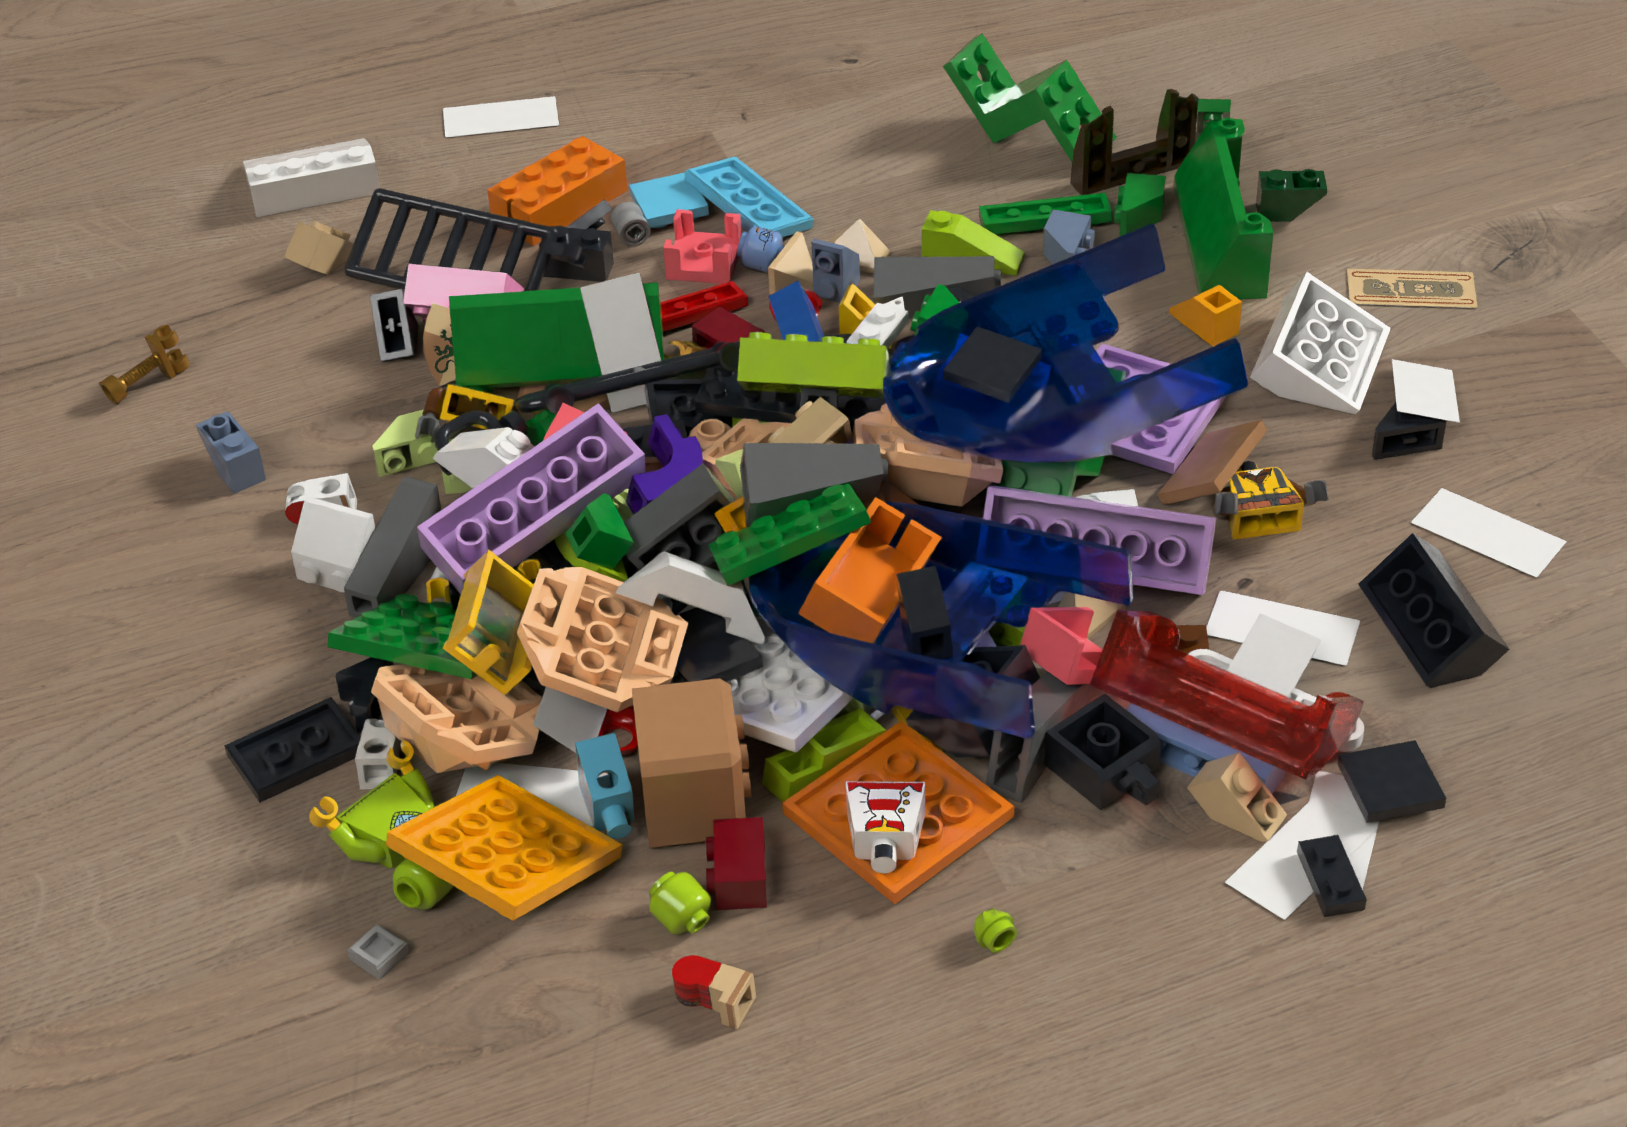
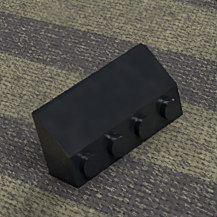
[1358,533,1510,688]

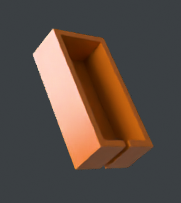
[487,136,628,246]
[798,497,942,655]

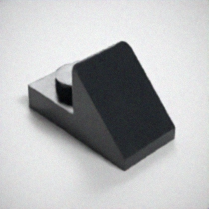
[335,657,394,733]

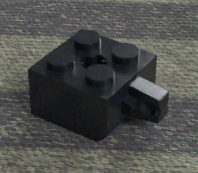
[1045,693,1161,810]

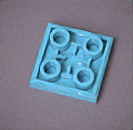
[629,172,709,228]

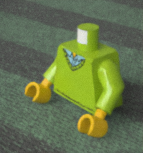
[309,740,435,868]

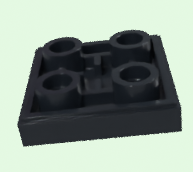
[943,327,1042,403]
[1337,740,1447,823]

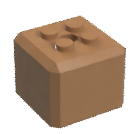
[632,678,751,848]

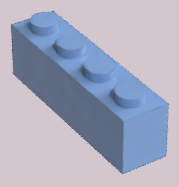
[1126,687,1288,794]

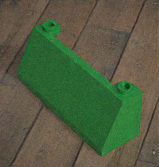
[1173,118,1273,300]
[449,282,665,393]

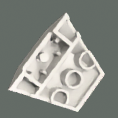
[616,551,765,645]

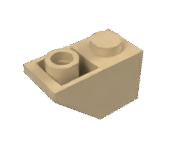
[284,220,354,275]
[1187,752,1287,842]

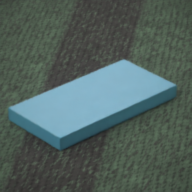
[684,156,814,237]

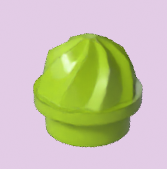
[973,908,1017,953]

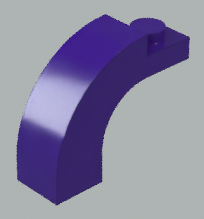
[626,414,703,515]

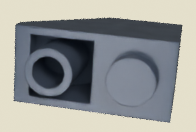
[1043,210,1095,280]
[811,239,860,302]
[196,411,266,494]

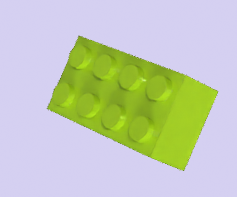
[737,332,889,399]

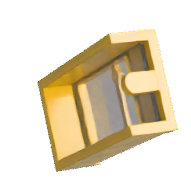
[443,550,534,695]

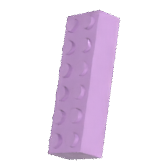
[417,403,645,594]
[977,486,1216,595]

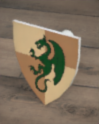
[423,303,456,387]

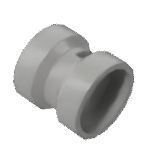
[611,202,651,246]

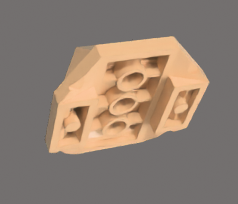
[852,400,1003,507]
[517,567,688,712]

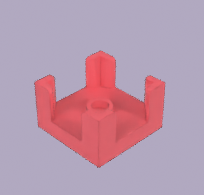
[663,209,742,284]

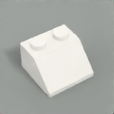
[432,427,534,488]
[291,497,375,592]

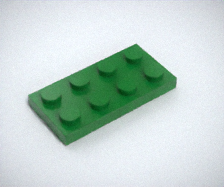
[708,483,871,586]

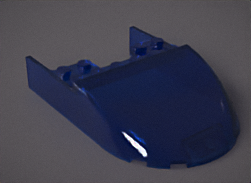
[883,224,1248,463]
[749,502,1133,739]

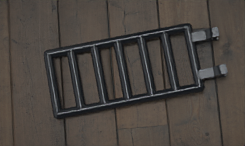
[344,188,588,291]

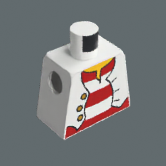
[846,781,925,873]

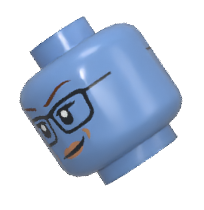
[737,226,785,273]

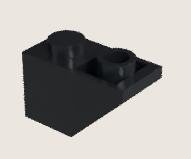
[896,566,954,665]

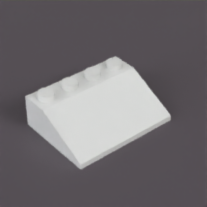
[243,138,380,217]
[1250,272,1391,415]

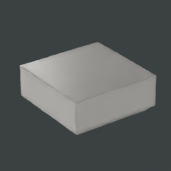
[347,924,409,980]

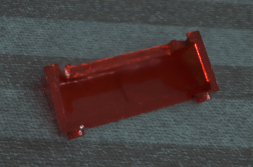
[1090,610,1364,780]

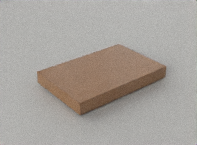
[1157,420,1267,505]

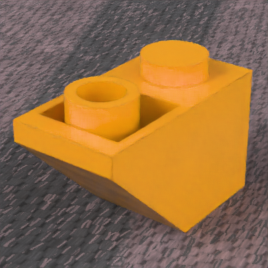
[1169,285,1242,347]

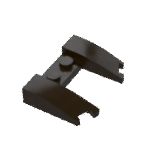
[1070,89,1198,195]

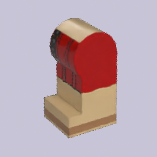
[672,955,756,1029]

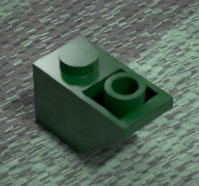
[1256,169,1327,222]

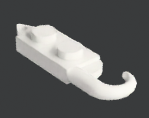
[847,297,908,349]

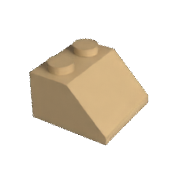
[768,397,852,444]

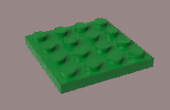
[327,594,514,679]

